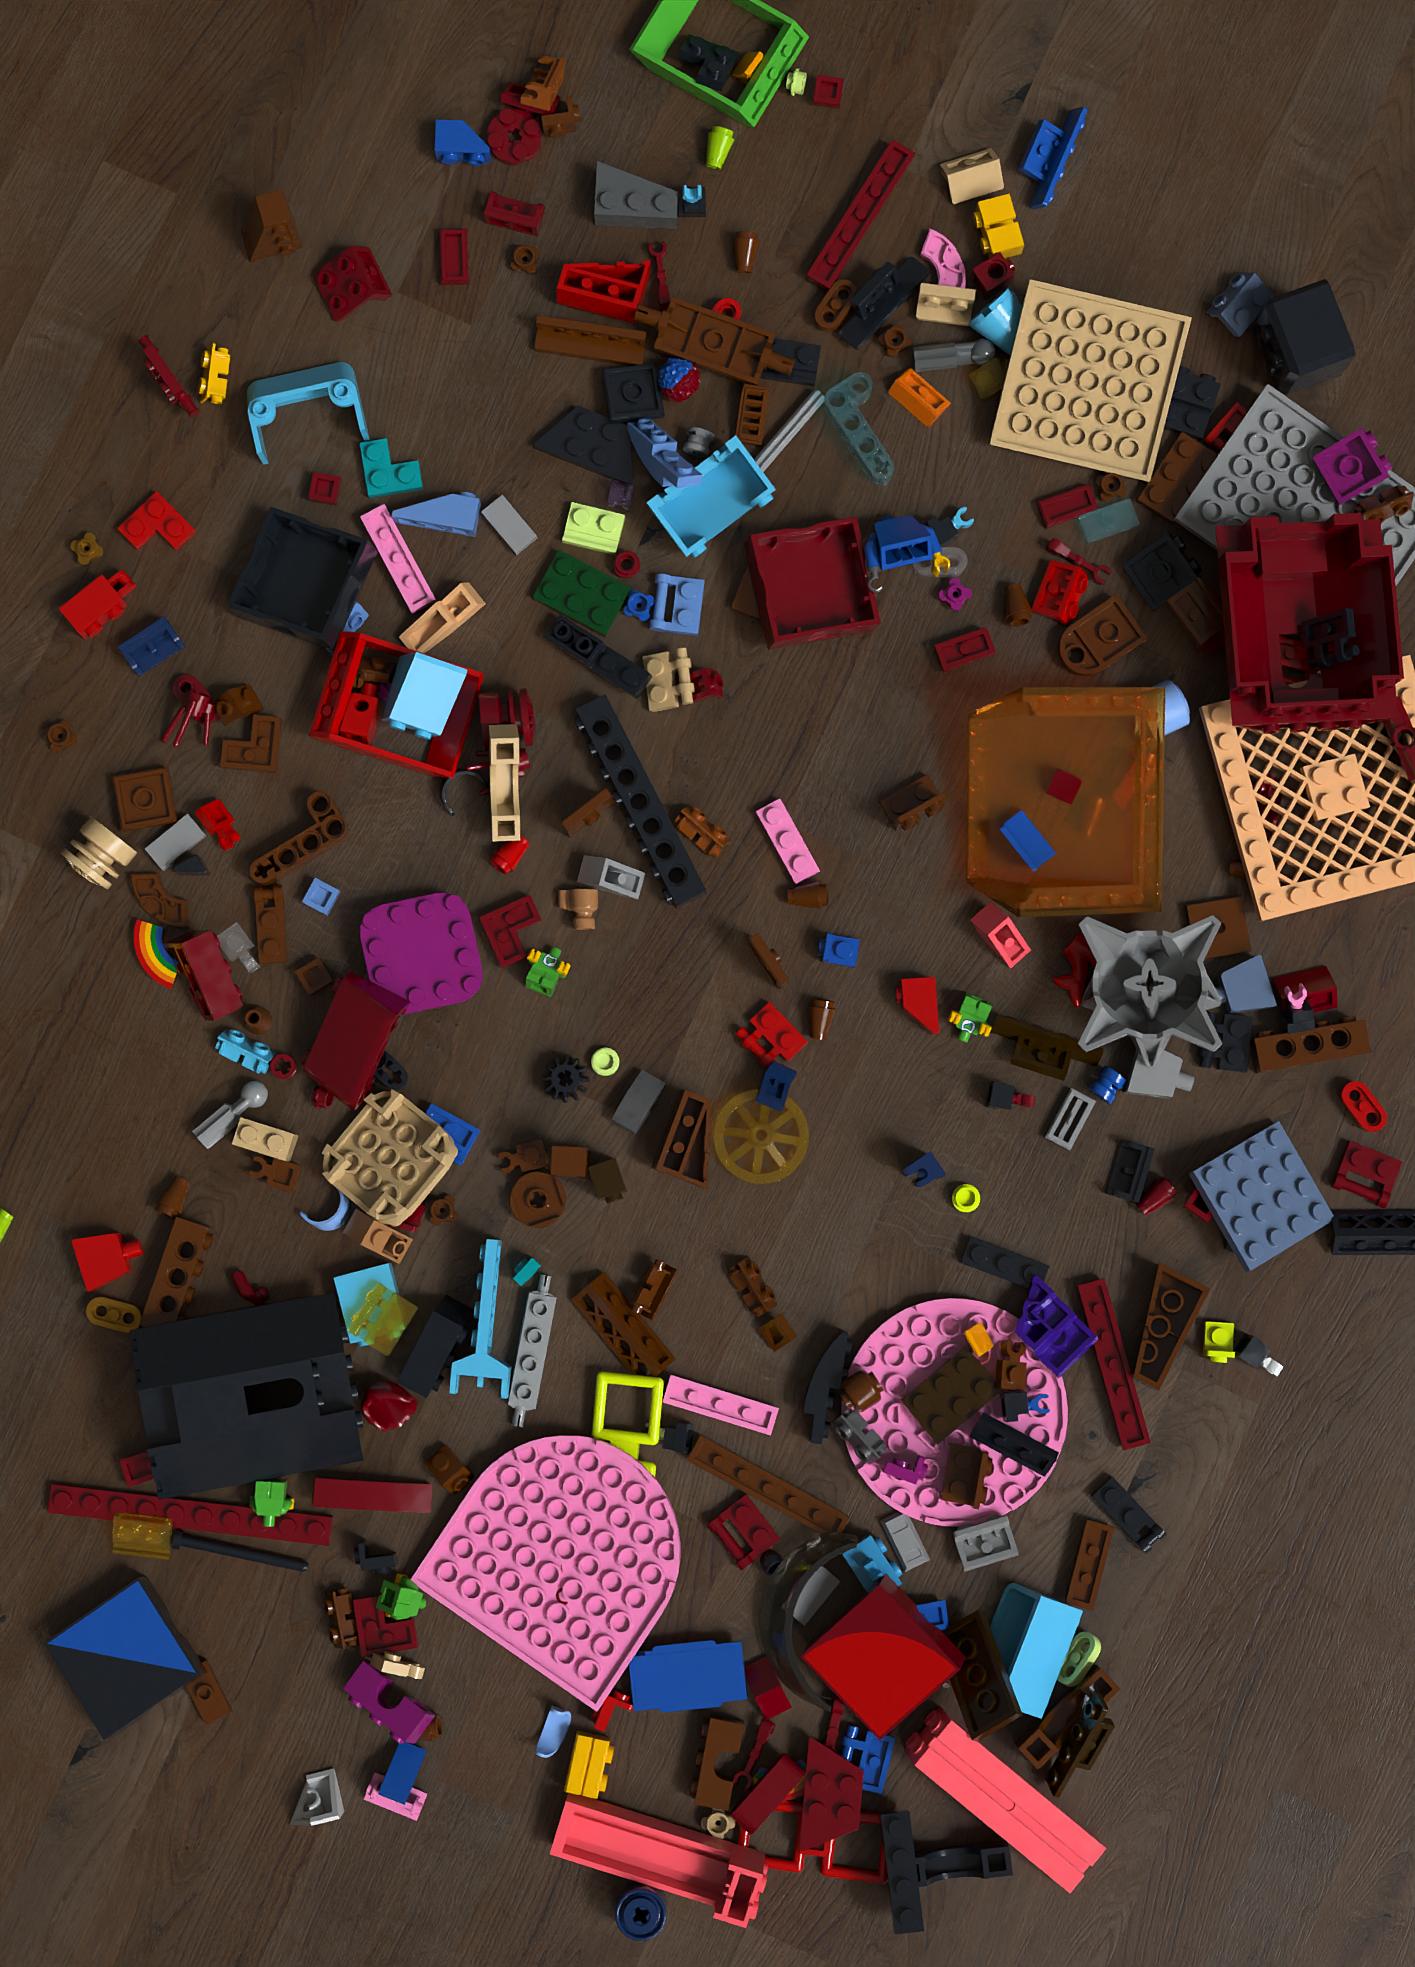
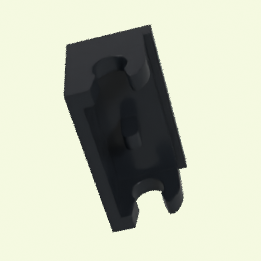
[1106,1140,1155,1203]

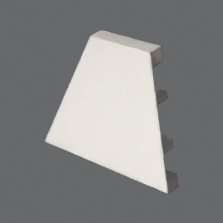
[289,1769,344,1826]

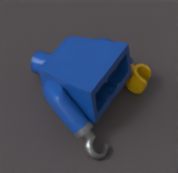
[864,515,950,593]

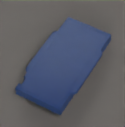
[629,1640,748,1712]

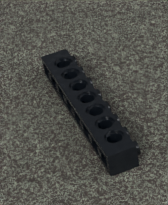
[574,694,707,909]

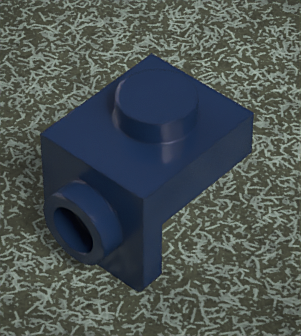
[755,1061,797,1112]

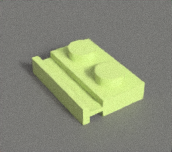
[562,502,625,555]

